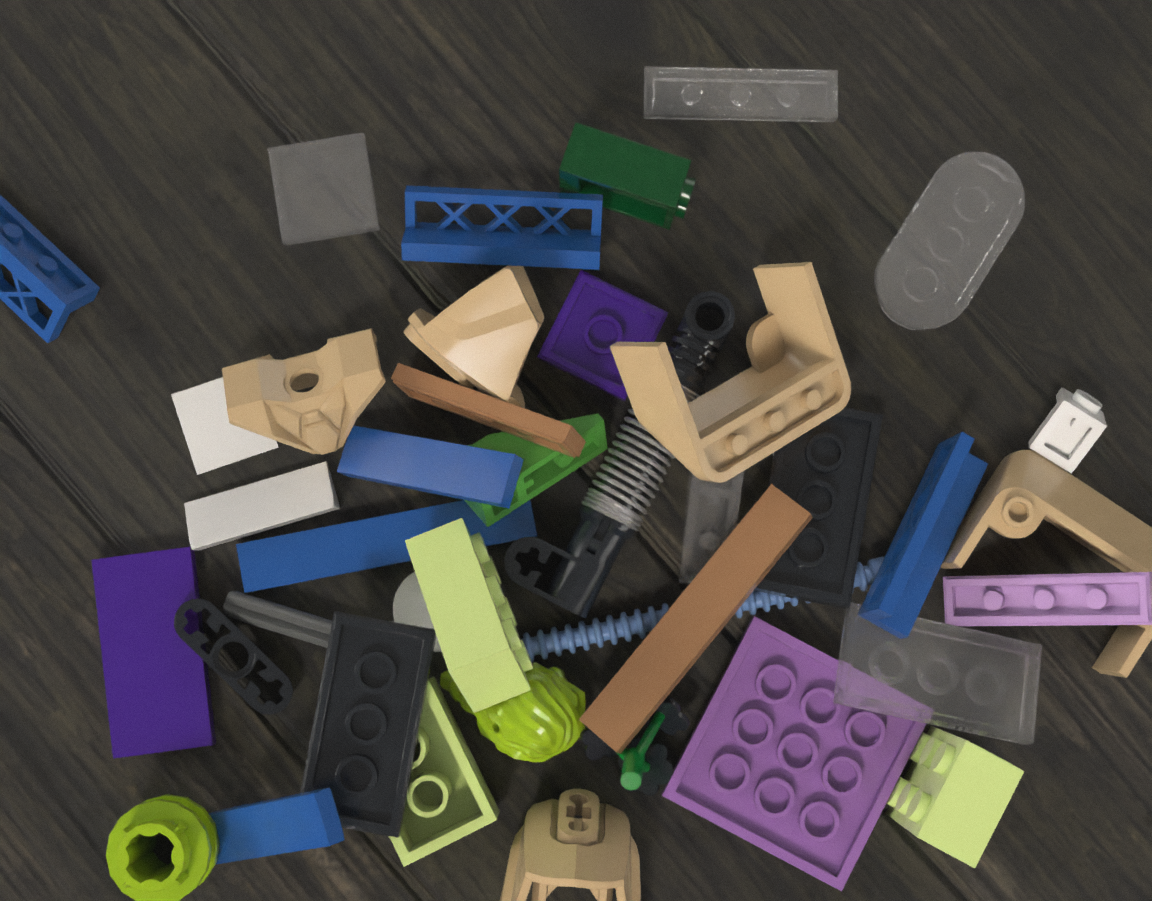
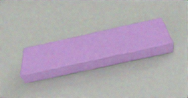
[943,572,1152,626]

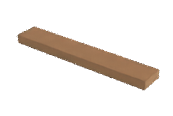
[579,484,813,754]

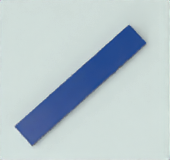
[236,500,538,593]

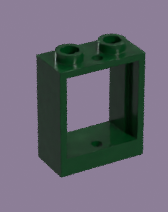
[559,122,696,230]

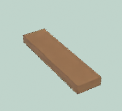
[391,363,586,458]

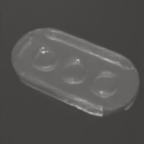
[874,151,1025,330]

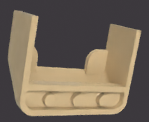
[610,262,851,483]
[941,450,1152,678]

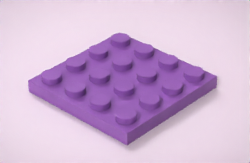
[661,616,933,891]

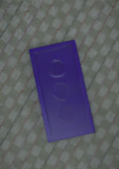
[91,547,216,759]

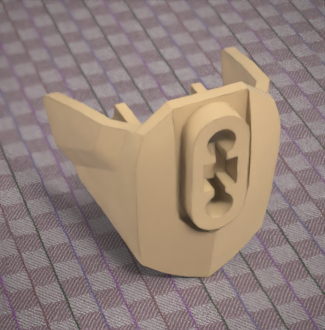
[403,265,545,408]
[500,789,641,901]

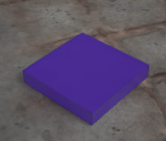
[537,270,668,401]

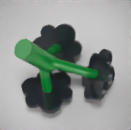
[580,696,690,796]

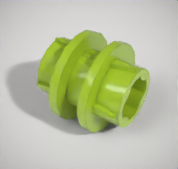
[106,794,220,901]

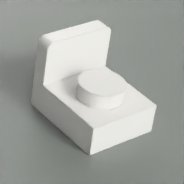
[1028,387,1107,474]

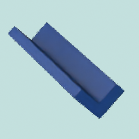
[401,185,603,270]
[0,195,100,343]
[857,432,988,639]

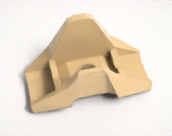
[222,328,386,455]

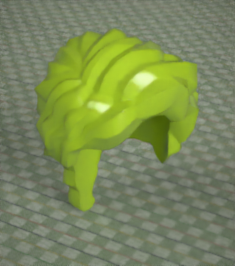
[440,662,585,762]

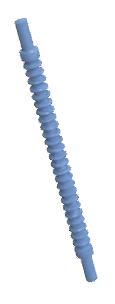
[520,557,884,662]

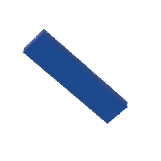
[337,426,524,509]
[209,787,345,864]

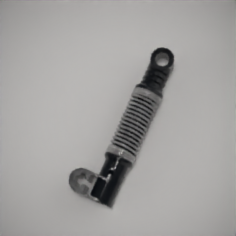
[504,291,735,618]

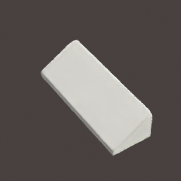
[184,461,341,551]

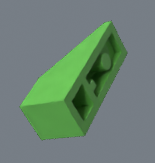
[464,413,608,527]

